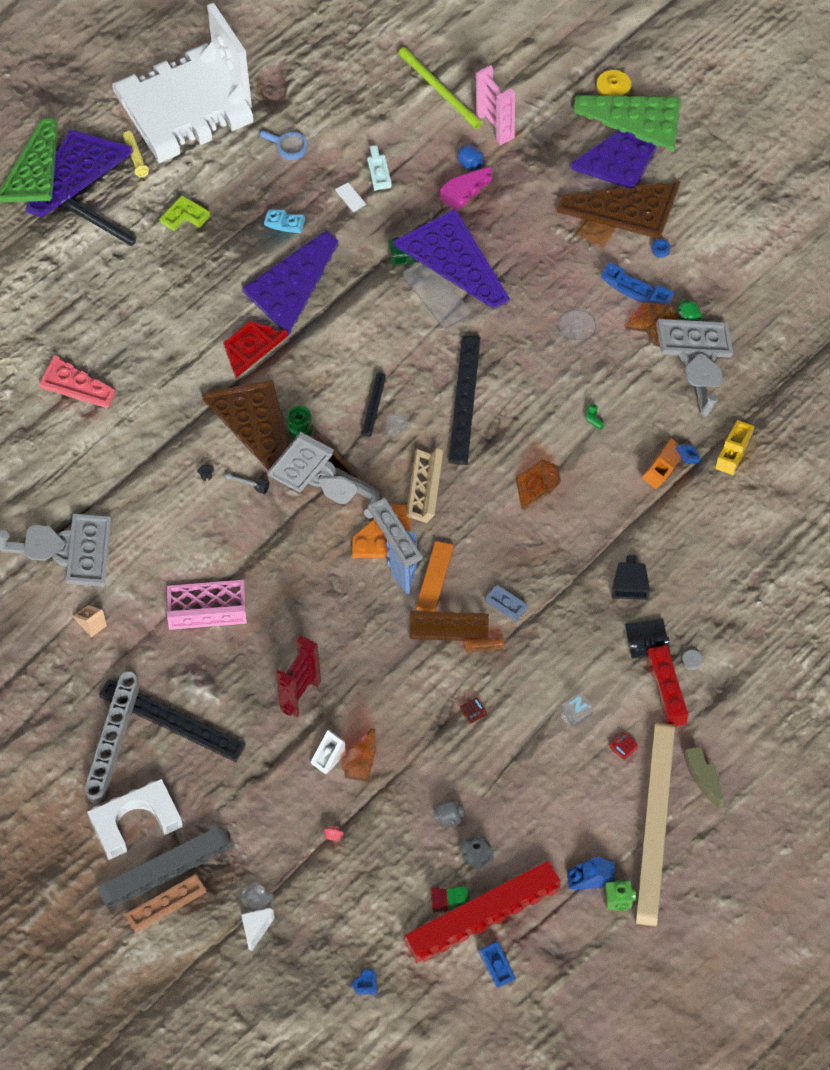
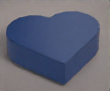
[353,969,377,995]

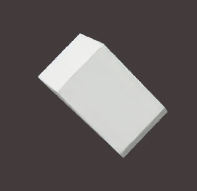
[310,730,346,774]
[241,908,274,951]

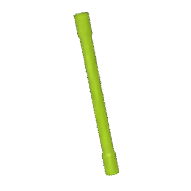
[398,47,482,129]

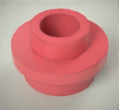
[323,826,344,841]

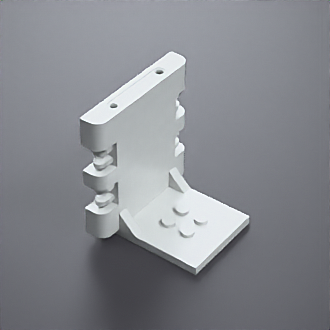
[112,3,253,163]

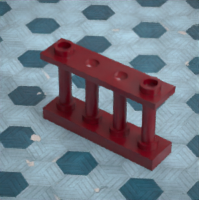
[276,635,321,718]

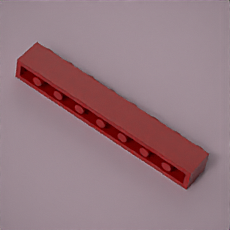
[404,861,561,963]

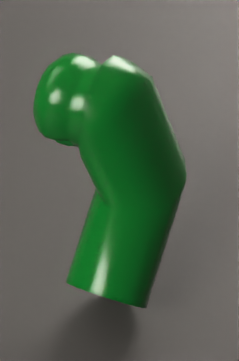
[585,404,605,430]

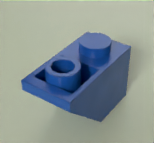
[568,856,616,890]

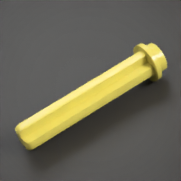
[123,130,149,177]

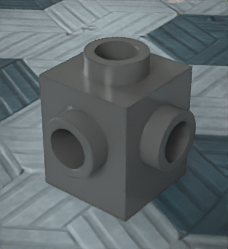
[462,834,494,872]

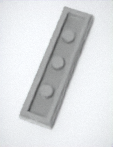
[368,498,422,568]

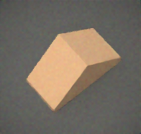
[73,605,107,637]

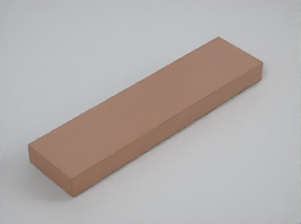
[125,874,207,933]

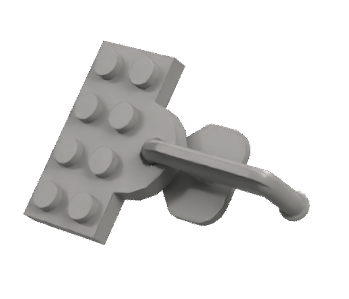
[656,319,733,417]
[267,432,381,518]
[0,514,111,587]

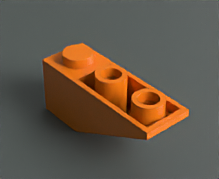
[641,438,681,490]

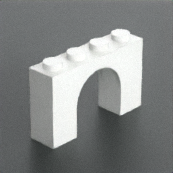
[87,779,183,860]

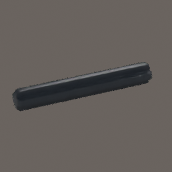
[362,372,386,437]

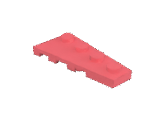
[40,355,116,409]

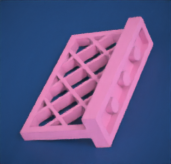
[167,580,247,630]

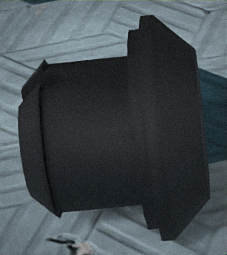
[197,465,214,481]

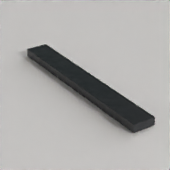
[99,679,246,762]

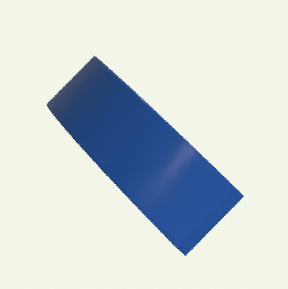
[601,262,675,308]

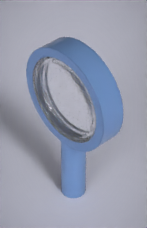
[260,130,307,160]

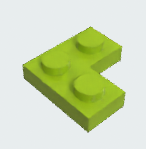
[160,196,210,231]

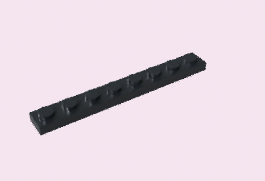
[449,335,481,465]

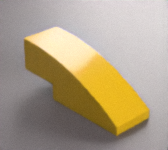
[716,420,755,475]

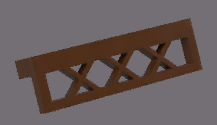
[410,611,489,642]

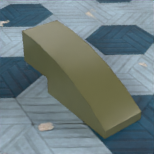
[684,747,724,808]

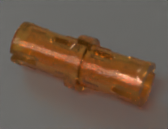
[465,637,505,653]

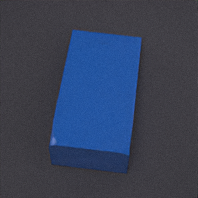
[478,941,516,988]

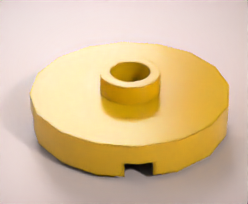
[597,70,631,96]

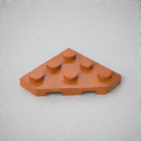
[352,504,411,558]

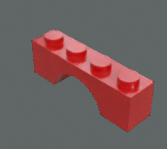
[647,645,688,727]

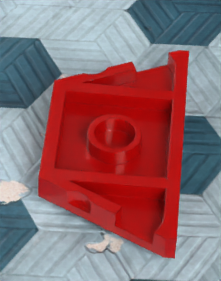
[223,321,288,378]

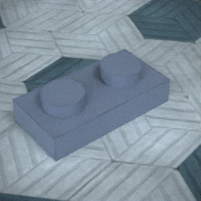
[485,585,528,622]

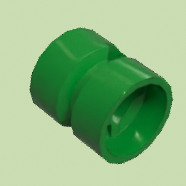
[287,406,313,439]

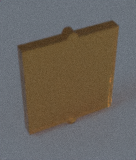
[576,220,617,247]

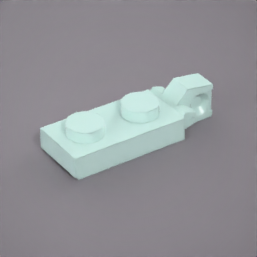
[367,145,392,190]

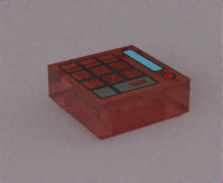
[460,697,487,724]

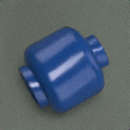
[458,145,484,171]

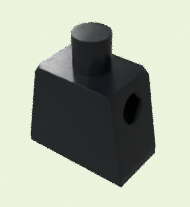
[612,555,650,600]

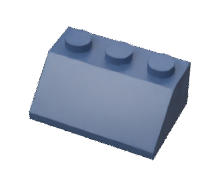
[387,531,418,595]

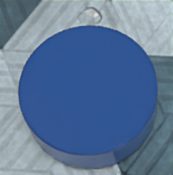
[652,239,670,258]

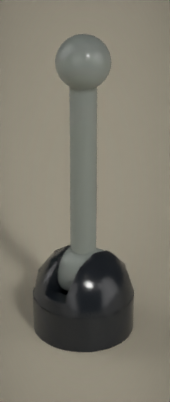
[225,473,270,495]

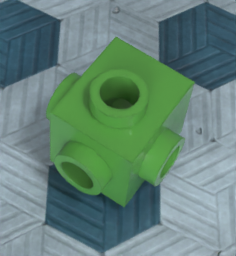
[605,880,636,911]

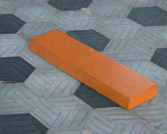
[416,541,454,612]

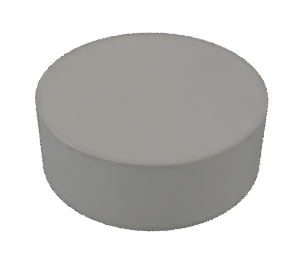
[682,650,702,670]

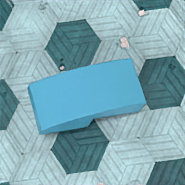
[264,210,305,233]

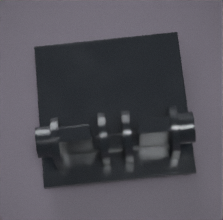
[625,619,670,659]

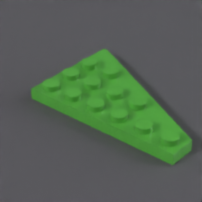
[574,95,681,152]
[0,118,58,202]

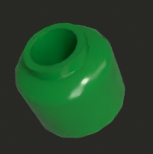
[675,299,702,321]

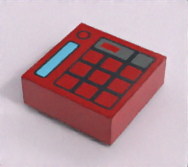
[610,732,638,760]

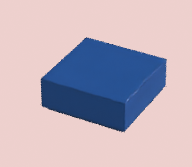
[676,444,701,464]

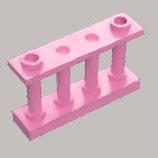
[476,65,515,145]

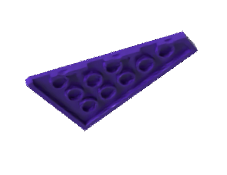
[25,130,133,217]
[243,230,338,336]

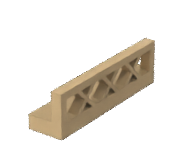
[406,448,443,523]

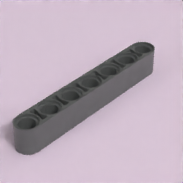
[98,826,233,909]

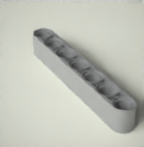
[85,672,139,804]

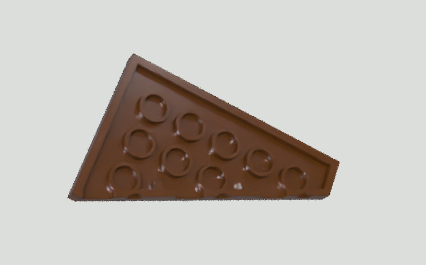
[557,181,681,239]
[202,380,288,471]

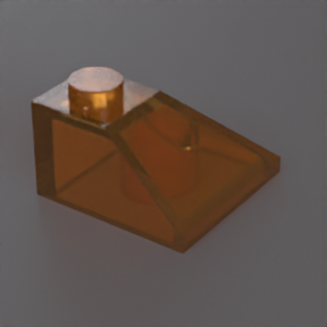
[516,459,561,510]
[341,728,377,782]

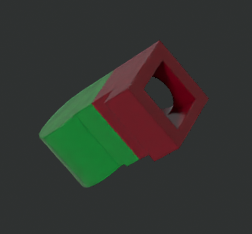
[431,887,470,913]

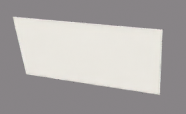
[335,183,366,212]

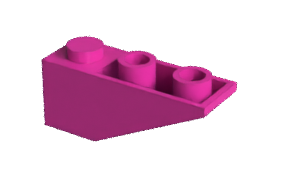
[440,167,492,211]

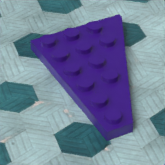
[571,130,657,189]
[393,209,510,309]

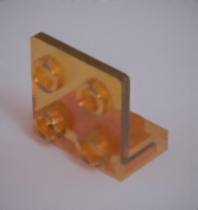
[625,302,678,346]

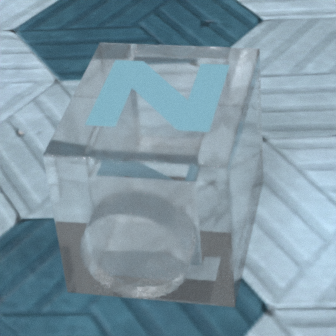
[561,692,593,728]

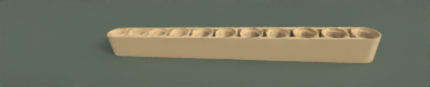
[636,722,675,926]

